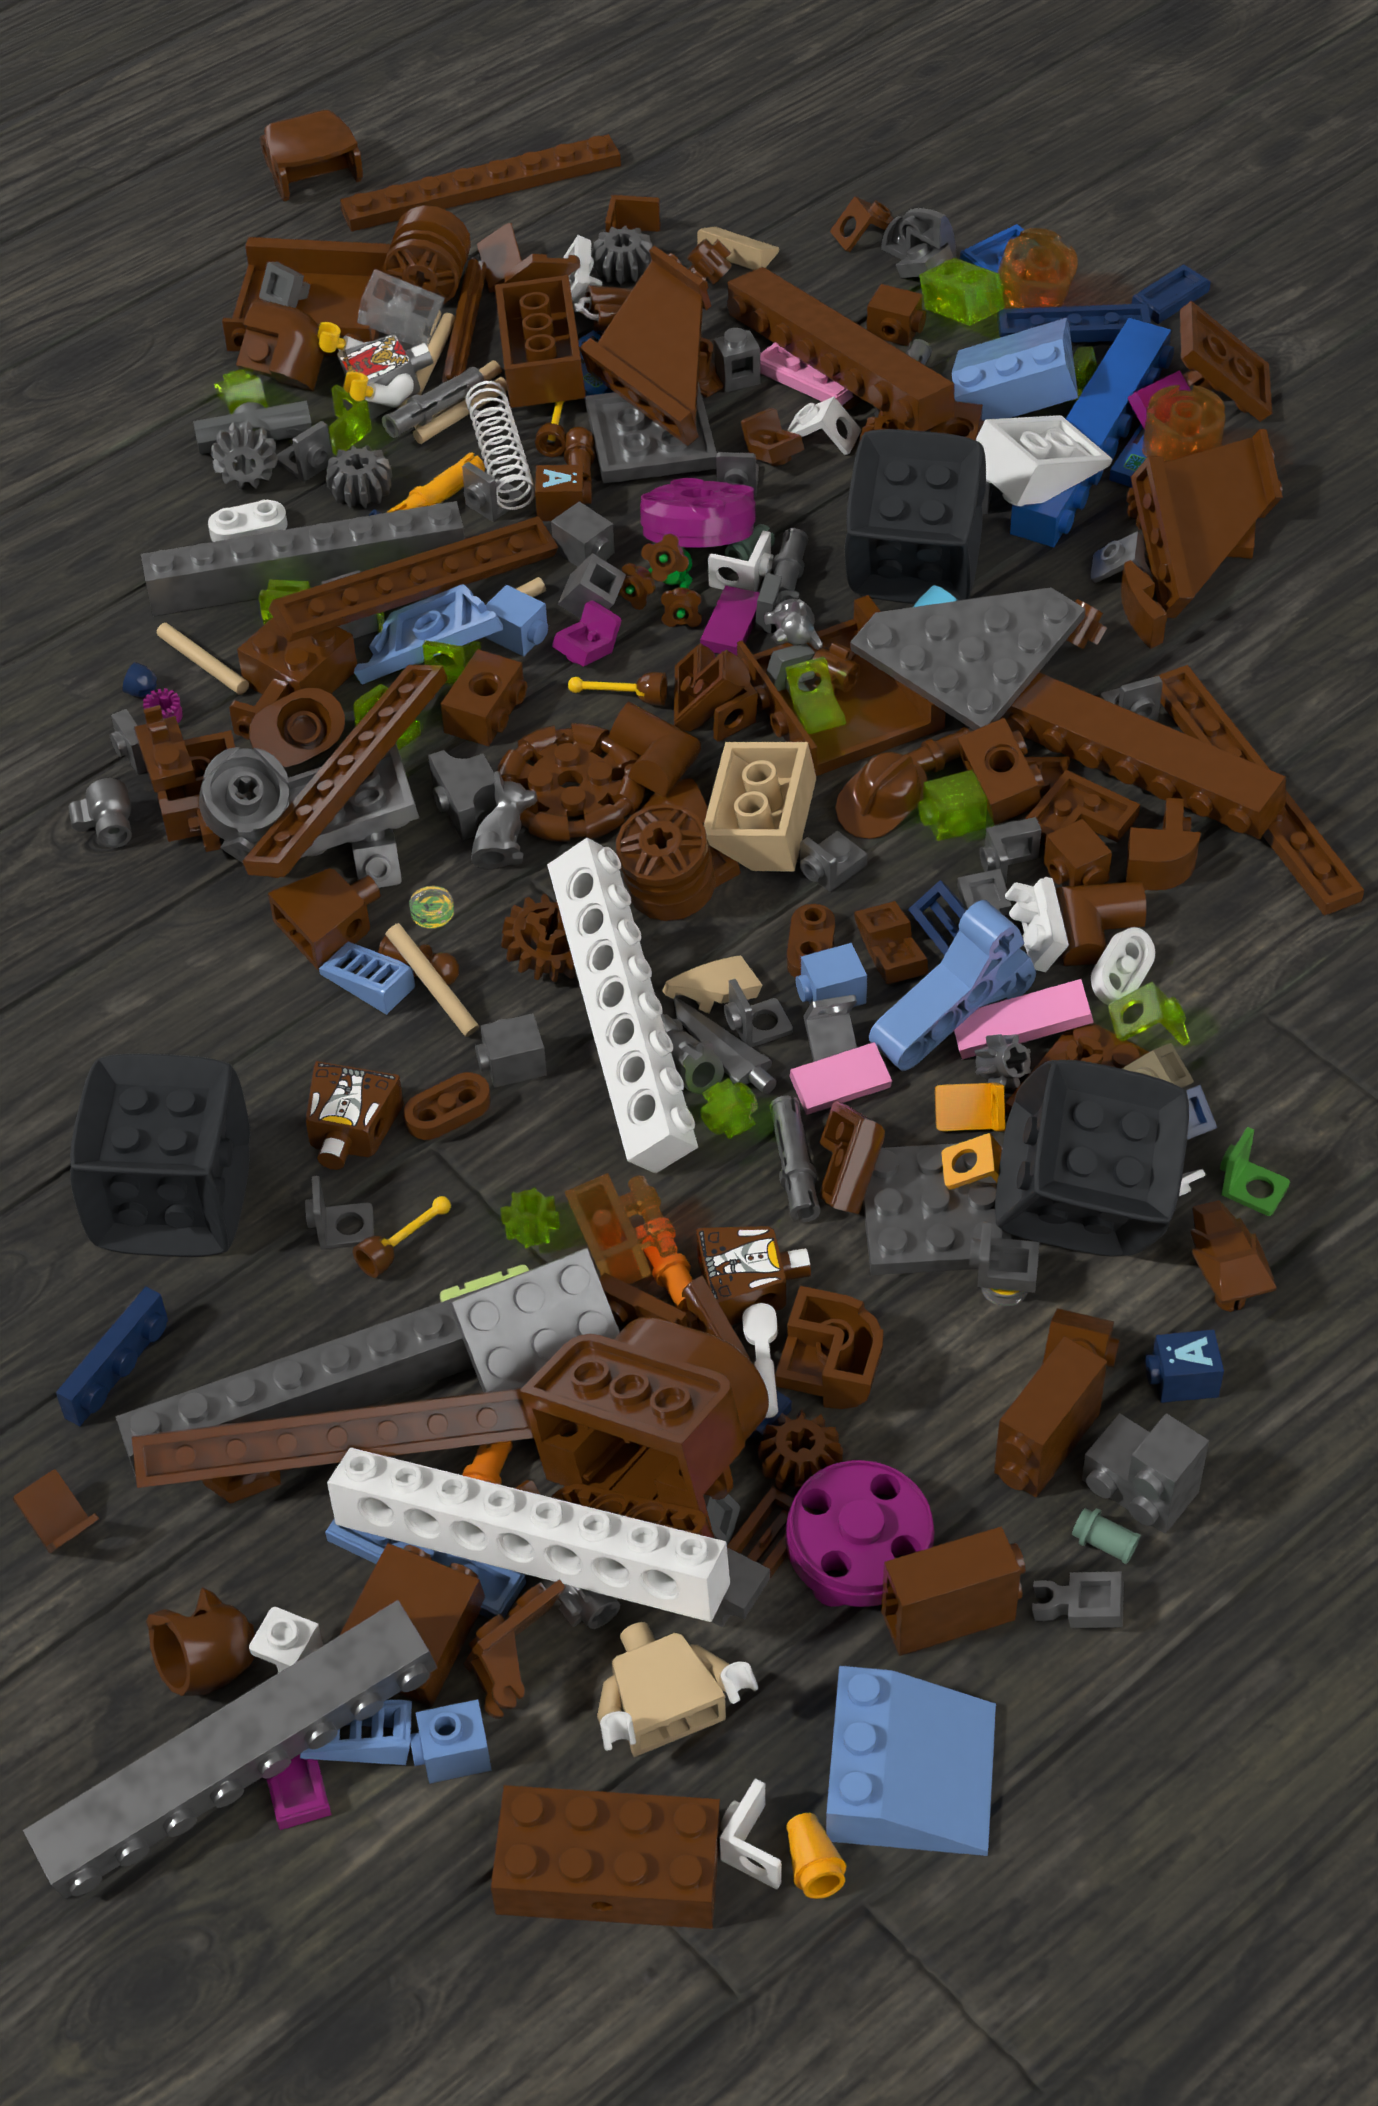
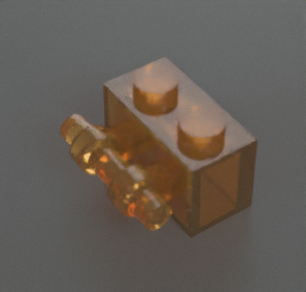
[565,1173,678,1284]

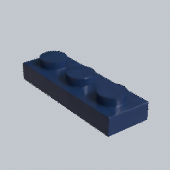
[56,1286,168,1427]

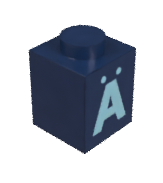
[1146,1330,1224,1403]

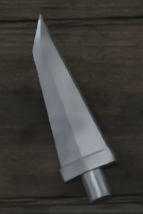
[674,997,776,1094]

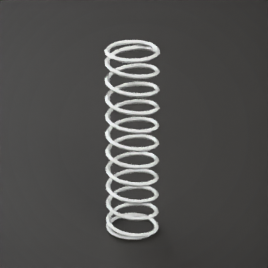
[465,381,535,510]

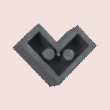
[1082,1413,1209,1534]

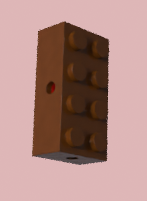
[491,1785,721,1929]

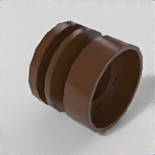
[383,206,471,308]
[616,804,716,921]

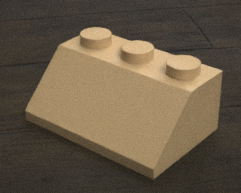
[704,742,816,871]

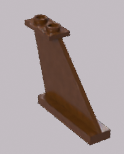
[579,245,711,446]
[1131,429,1283,618]

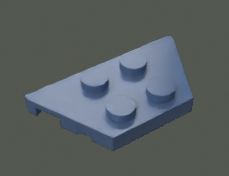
[354,584,503,684]

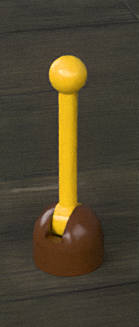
[535,401,566,457]
[568,672,668,706]
[353,1196,451,1278]

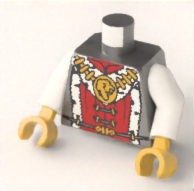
[317,322,434,420]

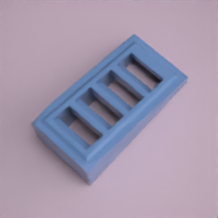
[319,942,415,1015]
[300,1700,412,1765]

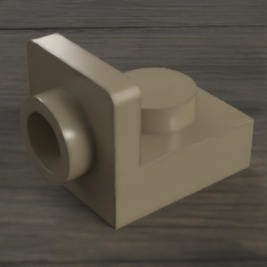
[1122,1043,1194,1088]

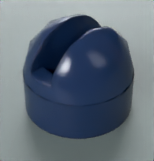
[123,662,157,698]

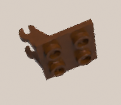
[463,1579,566,1719]

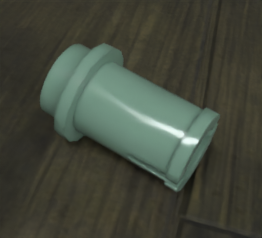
[725,524,775,561]
[1072,1508,1141,1564]

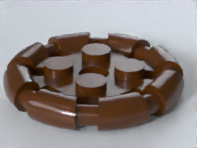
[497,723,646,842]

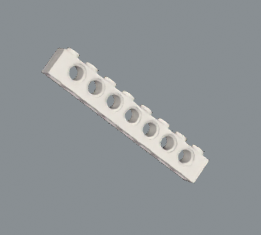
[547,838,698,1174]
[327,1447,730,1622]

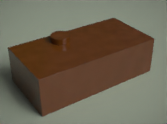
[495,275,586,408]

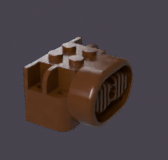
[520,1317,769,1529]

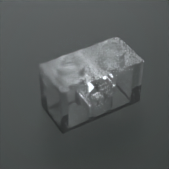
[357,269,445,347]

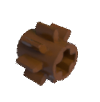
[687,238,732,285]
[1066,599,1107,649]
[810,642,861,696]

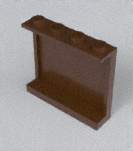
[222,237,391,357]
[737,595,946,776]

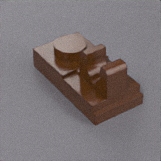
[134,705,196,792]
[599,1272,688,1327]

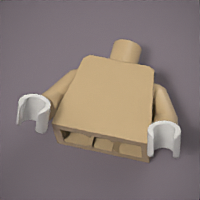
[597,1622,759,1757]

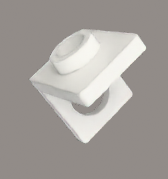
[787,397,861,455]
[708,531,774,592]
[720,1779,781,1889]

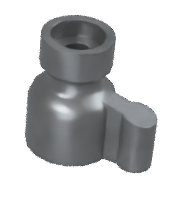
[69,778,132,848]

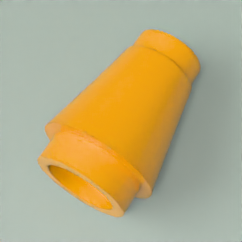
[787,1813,846,1899]

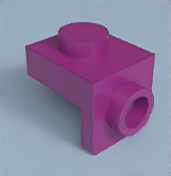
[552,600,621,667]

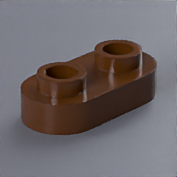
[787,904,835,979]
[404,1072,491,1140]

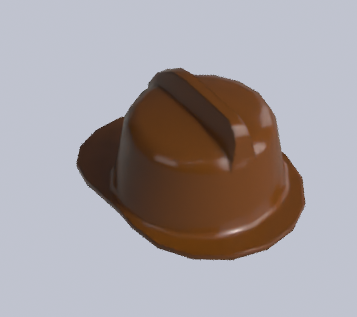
[249,688,345,767]
[836,752,928,839]

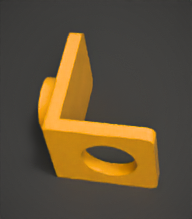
[935,1082,1005,1132]
[941,1133,1002,1190]

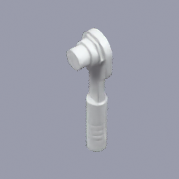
[742,1303,778,1418]

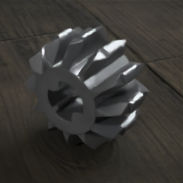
[592,225,652,286]
[211,421,277,490]
[326,445,392,509]

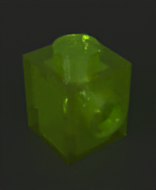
[918,770,988,841]

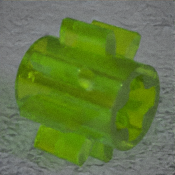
[701,1078,758,1139]
[501,1188,560,1248]

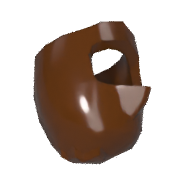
[146,1587,255,1696]

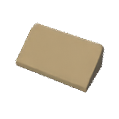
[697,227,779,270]

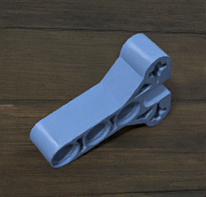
[869,900,1036,1071]

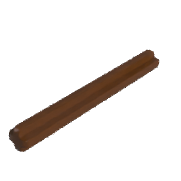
[442,258,487,383]

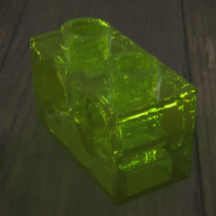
[919,258,1005,326]

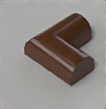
[674,643,750,731]
[608,701,701,797]
[1055,881,1146,966]
[819,1101,885,1214]

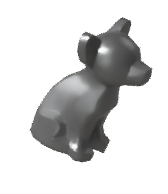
[764,598,823,650]
[471,771,537,869]
[661,1012,724,1094]

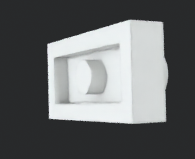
[563,235,602,305]
[1005,877,1069,972]

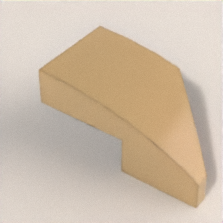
[663,955,762,1014]

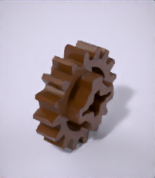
[501,894,576,982]

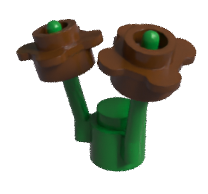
[618,534,702,627]

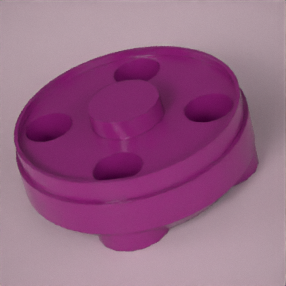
[640,478,756,547]
[786,1460,934,1607]

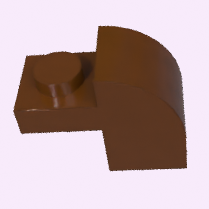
[1126,798,1201,891]

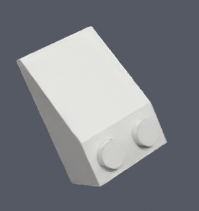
[976,415,1113,506]

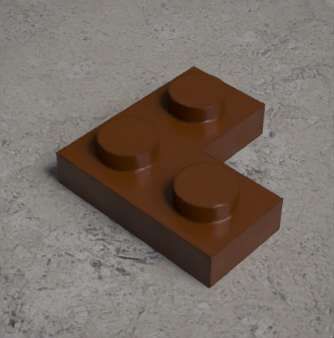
[1025,770,1140,845]

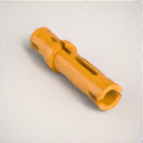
[387,453,485,513]

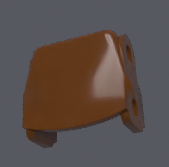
[260,110,363,202]

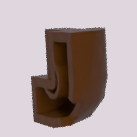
[236,298,324,392]
[775,1286,884,1409]

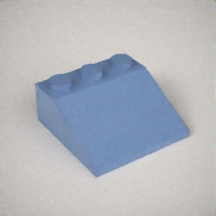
[952,318,1078,421]
[826,1666,996,1856]

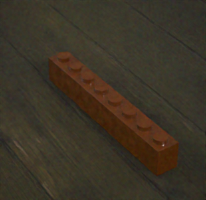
[727,267,954,431]
[999,672,1286,839]

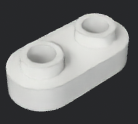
[208,500,287,542]
[1091,927,1155,1005]

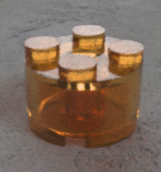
[995,228,1078,309]
[1142,385,1226,463]

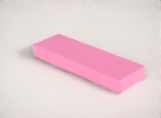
[760,343,854,405]
[954,979,1094,1060]

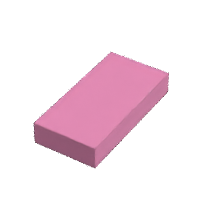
[789,1042,892,1115]

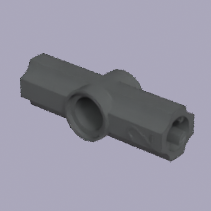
[193,401,312,455]

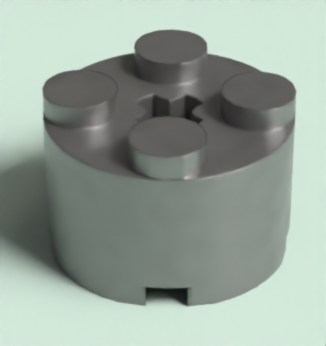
[199,747,289,843]

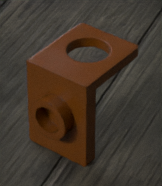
[605,195,661,233]
[830,196,894,252]
[713,682,758,742]
[13,1469,99,1553]

